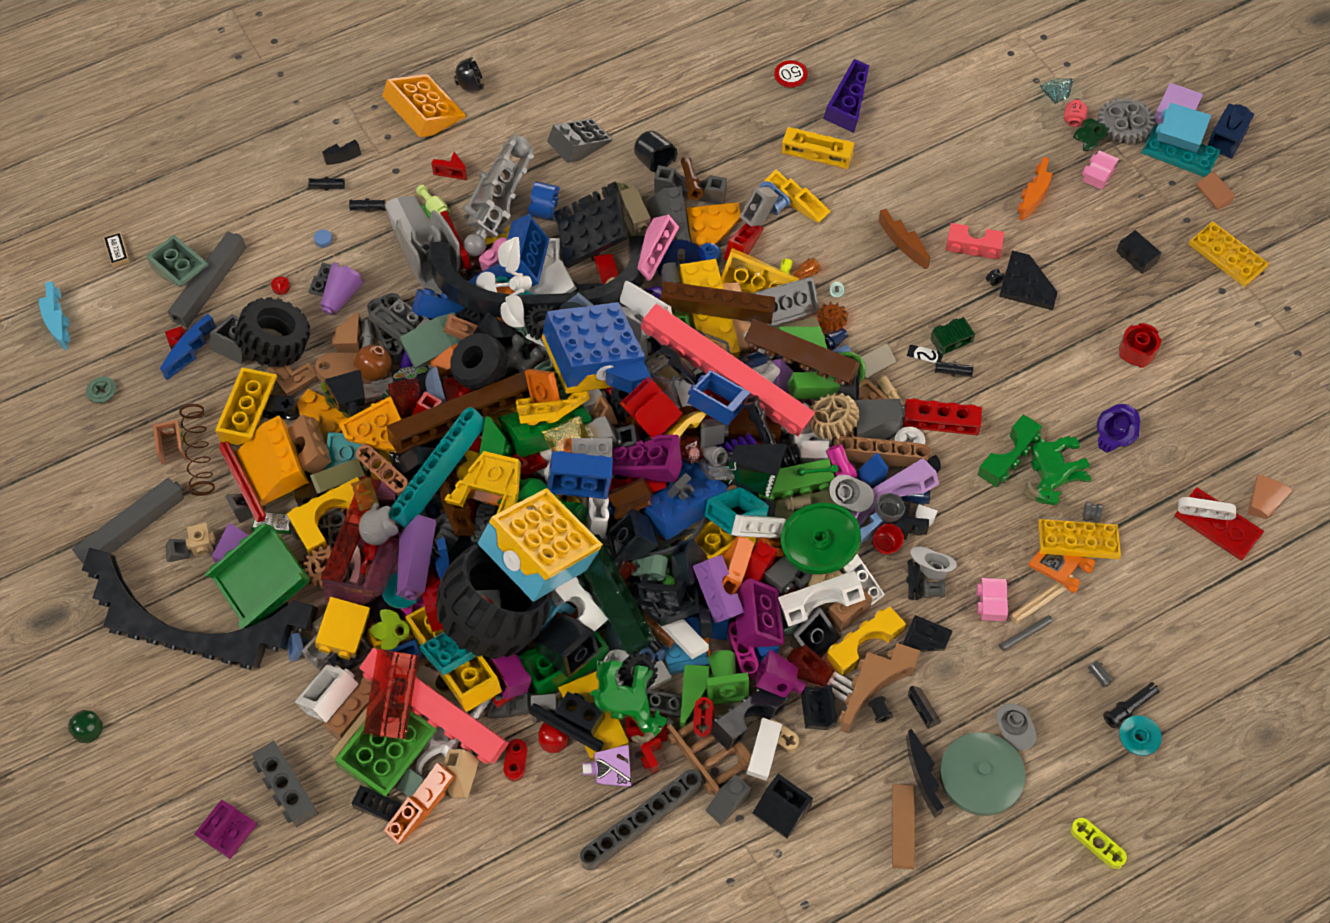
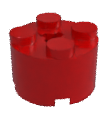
[1119,323,1162,368]

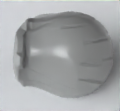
[359,503,400,546]

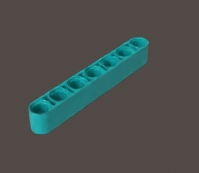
[389,407,485,528]

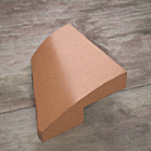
[1247,474,1292,519]

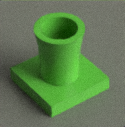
[706,650,749,705]

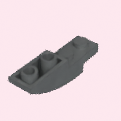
[646,689,682,717]

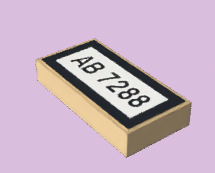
[103,232,130,268]

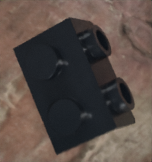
[801,684,837,730]

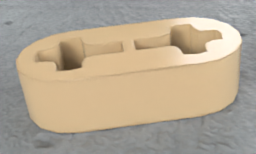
[771,720,799,753]

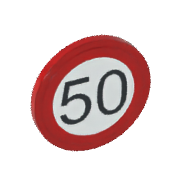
[774,60,808,88]

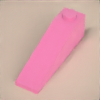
[637,215,679,281]

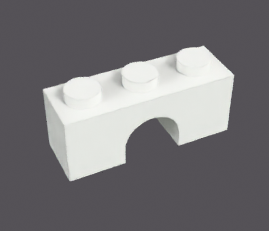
[551,577,608,632]

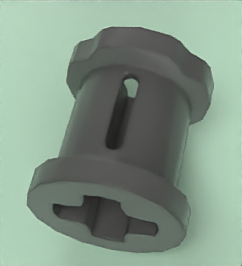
[923,580,945,598]

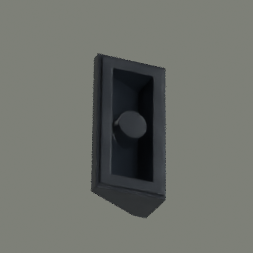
[908,686,941,729]

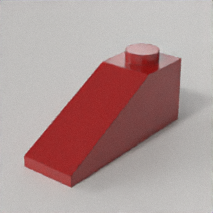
[724,223,764,260]

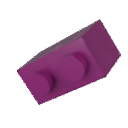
[488,654,531,700]

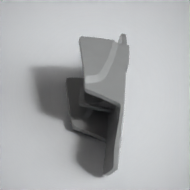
[384,196,460,295]

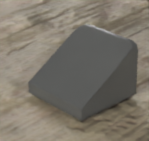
[165,539,190,562]

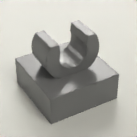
[667,473,694,501]

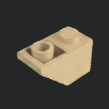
[444,749,479,799]

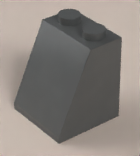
[854,399,905,440]

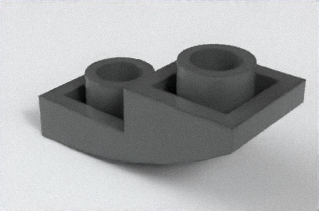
[308,262,339,297]

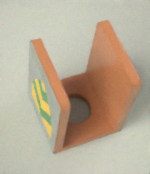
[153,420,187,465]

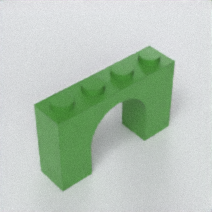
[778,327,840,399]

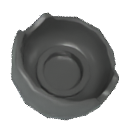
[875,493,906,522]

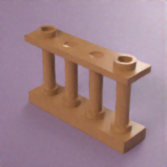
[667,702,751,796]

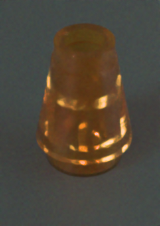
[793,257,821,280]

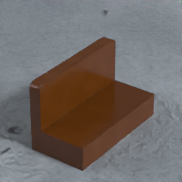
[608,477,653,519]

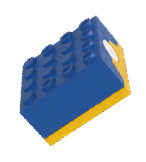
[542,302,645,394]

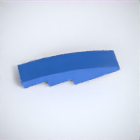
[160,314,216,380]

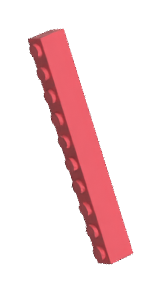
[641,303,815,437]

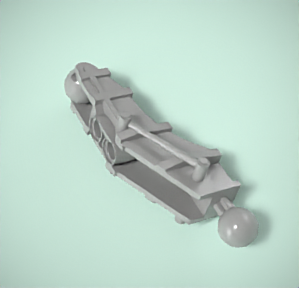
[462,134,534,256]

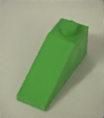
[680,665,713,729]

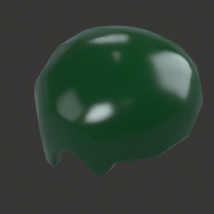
[68,710,103,743]

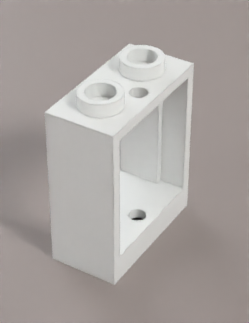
[295,665,358,722]

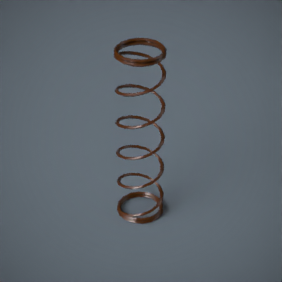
[179,404,215,496]

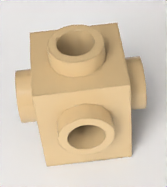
[186,523,216,556]

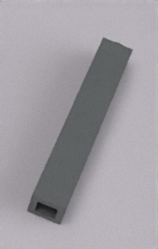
[168,231,246,328]
[72,477,185,564]

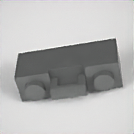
[762,555,813,597]

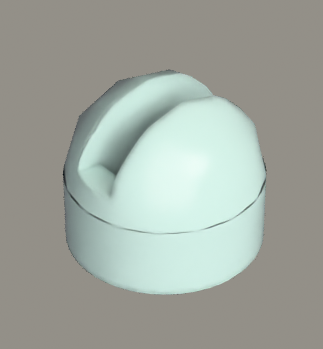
[830,282,844,297]

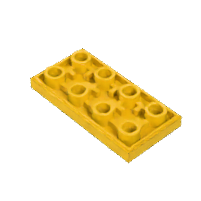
[1188,221,1269,287]
[1038,519,1121,560]
[558,672,629,761]

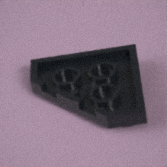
[999,250,1058,310]

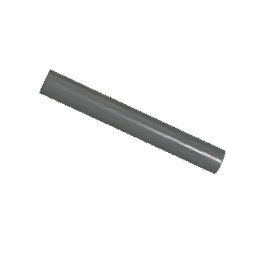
[999,615,1053,651]

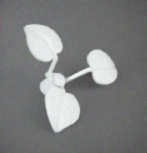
[476,237,532,327]

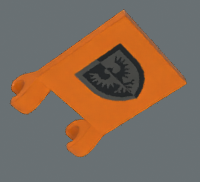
[1028,551,1095,593]

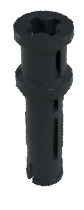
[743,395,776,444]
[1103,682,1160,728]

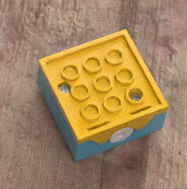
[477,488,603,602]

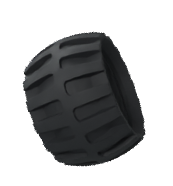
[436,544,552,659]

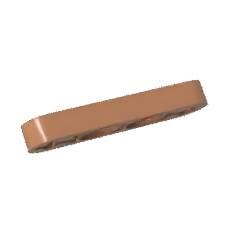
[356,445,410,496]

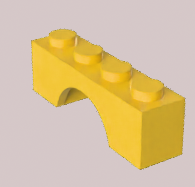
[827,606,906,677]

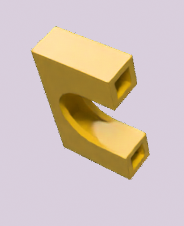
[287,477,373,556]

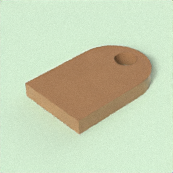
[315,353,372,384]

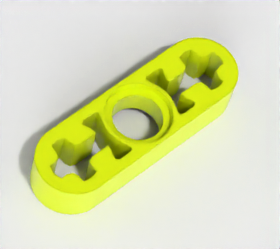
[1071,818,1127,869]

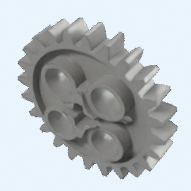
[1097,97,1155,144]

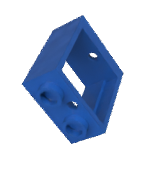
[687,370,750,426]

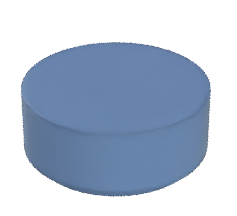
[314,230,333,248]

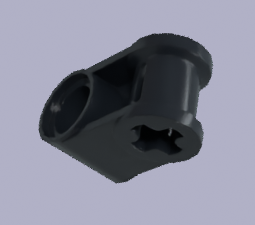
[262,395,299,420]

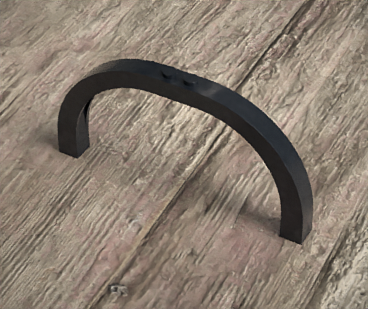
[430,236,645,319]

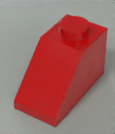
[742,540,777,582]

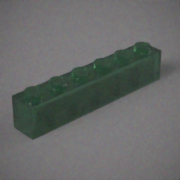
[583,534,656,654]

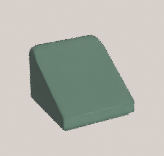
[397,768,425,797]

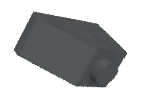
[700,418,729,447]
[706,774,751,825]

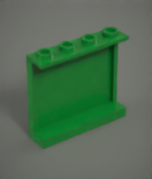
[204,523,311,629]

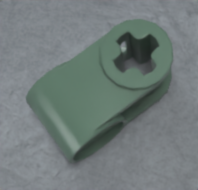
[629,555,668,581]

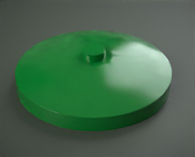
[781,503,861,574]

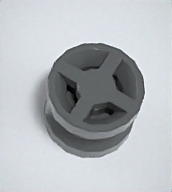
[1083,501,1103,523]

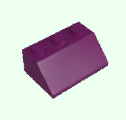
[735,578,784,648]

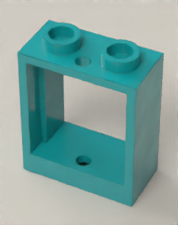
[704,487,769,536]

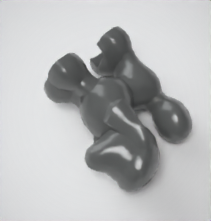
[502,334,545,379]

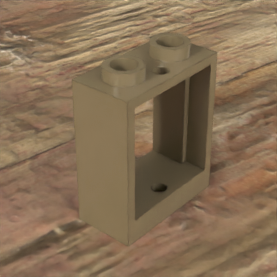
[619,186,651,236]

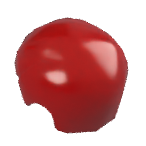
[872,524,904,555]
[538,722,569,753]

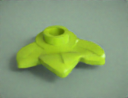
[369,609,410,650]

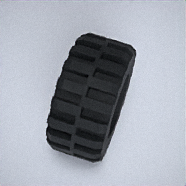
[235,297,311,368]

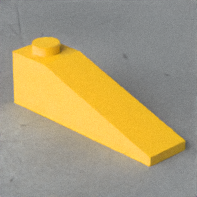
[721,249,799,293]

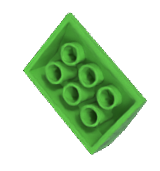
[335,694,437,797]

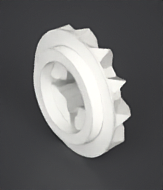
[894,427,925,444]

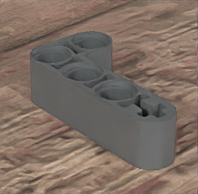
[367,293,404,365]

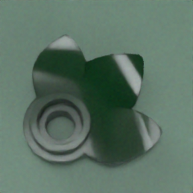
[1073,118,1108,151]

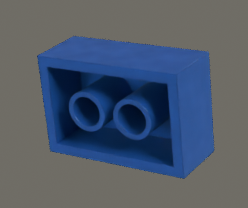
[547,451,613,499]

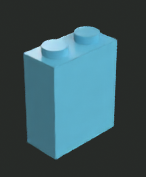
[1155,102,1211,153]

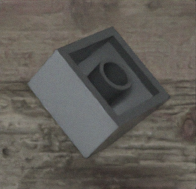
[210,314,263,364]

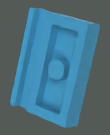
[663,643,709,675]

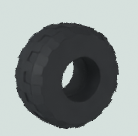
[450,333,508,391]

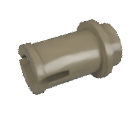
[785,496,811,512]

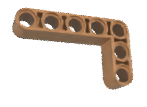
[834,427,931,467]

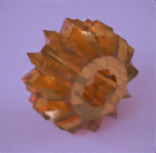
[817,301,848,332]

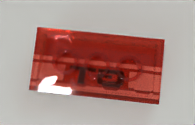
[362,649,419,739]

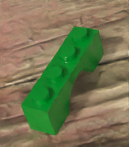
[978,414,1042,488]

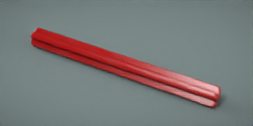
[219,441,266,522]

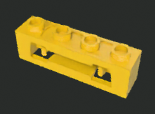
[781,127,855,169]

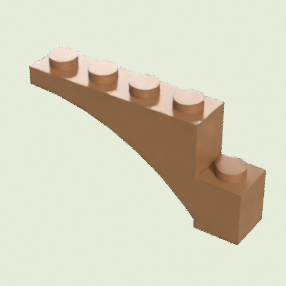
[838,643,920,733]

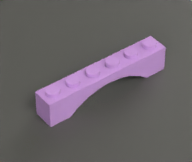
[845,458,939,527]

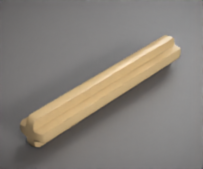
[1010,574,1075,624]

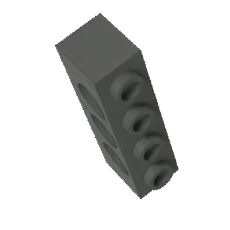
[252,741,319,828]

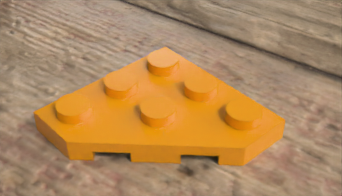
[686,202,741,254]
[297,389,348,447]
[339,396,402,453]

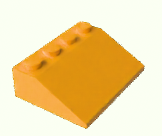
[382,74,466,137]
[237,415,309,506]

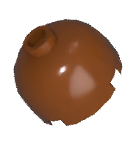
[353,344,392,381]

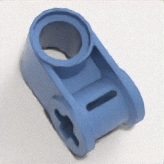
[759,181,791,215]

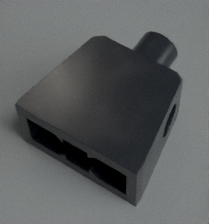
[325,370,365,417]

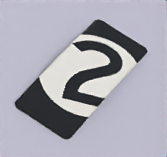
[907,345,943,363]

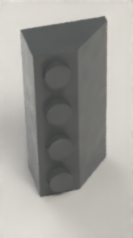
[647,186,690,259]

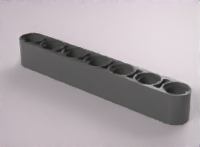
[580,769,702,871]

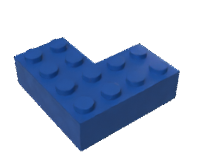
[640,450,727,541]

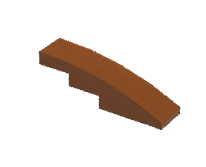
[878,208,930,269]

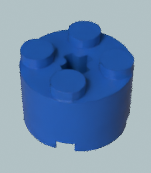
[528,181,560,221]

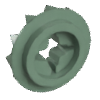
[86,377,117,404]

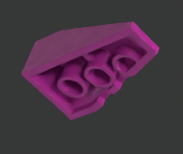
[612,434,682,482]

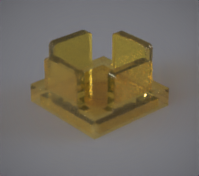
[543,416,593,453]

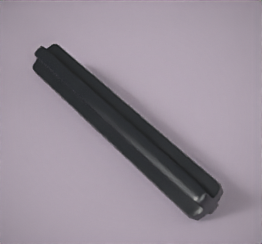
[529,703,604,752]

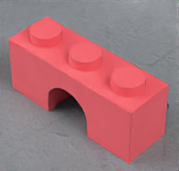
[946,223,1004,259]

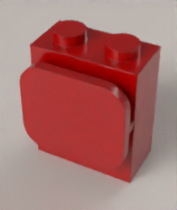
[619,377,683,439]

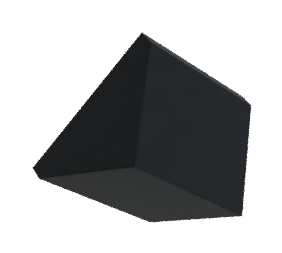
[790,607,840,665]

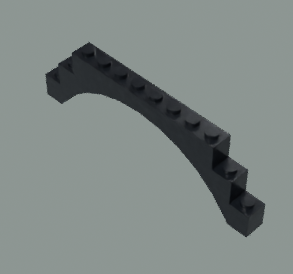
[82,548,319,670]

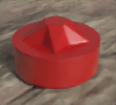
[271,276,290,295]

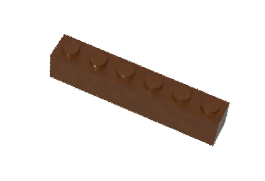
[660,281,775,325]
[744,319,860,386]

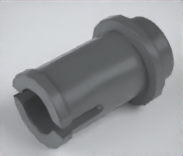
[1088,661,1114,688]

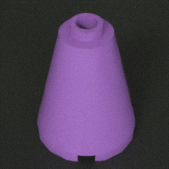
[320,263,365,315]

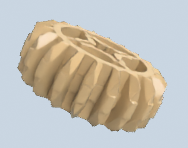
[809,392,859,440]

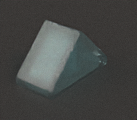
[1040,78,1073,104]

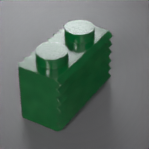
[930,317,975,356]

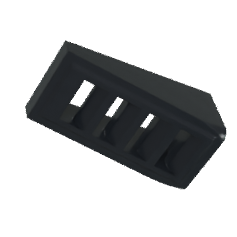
[328,636,372,670]
[352,785,401,822]

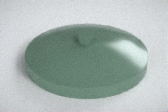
[940,732,1025,816]

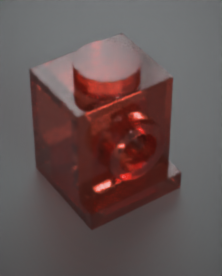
[679,436,703,464]

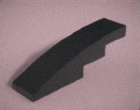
[906,729,944,818]

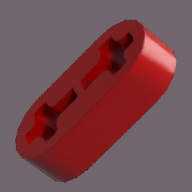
[693,697,715,738]

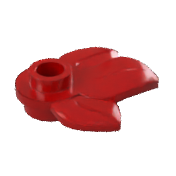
[360,542,379,575]

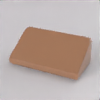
[1196,171,1235,210]

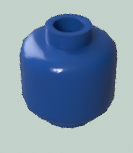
[697,243,721,265]

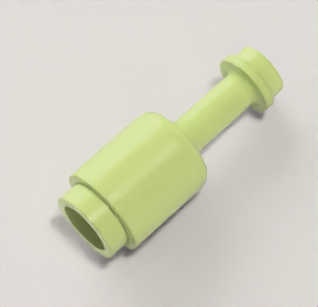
[416,185,451,216]

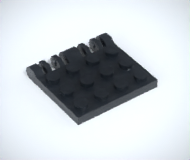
[554,182,628,268]

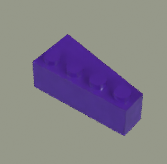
[823,59,869,133]

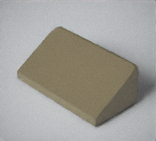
[861,343,897,379]

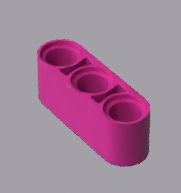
[728,621,759,681]

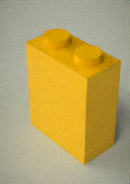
[315,597,370,659]

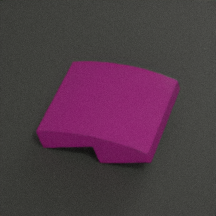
[194,799,257,859]

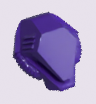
[1097,404,1140,453]

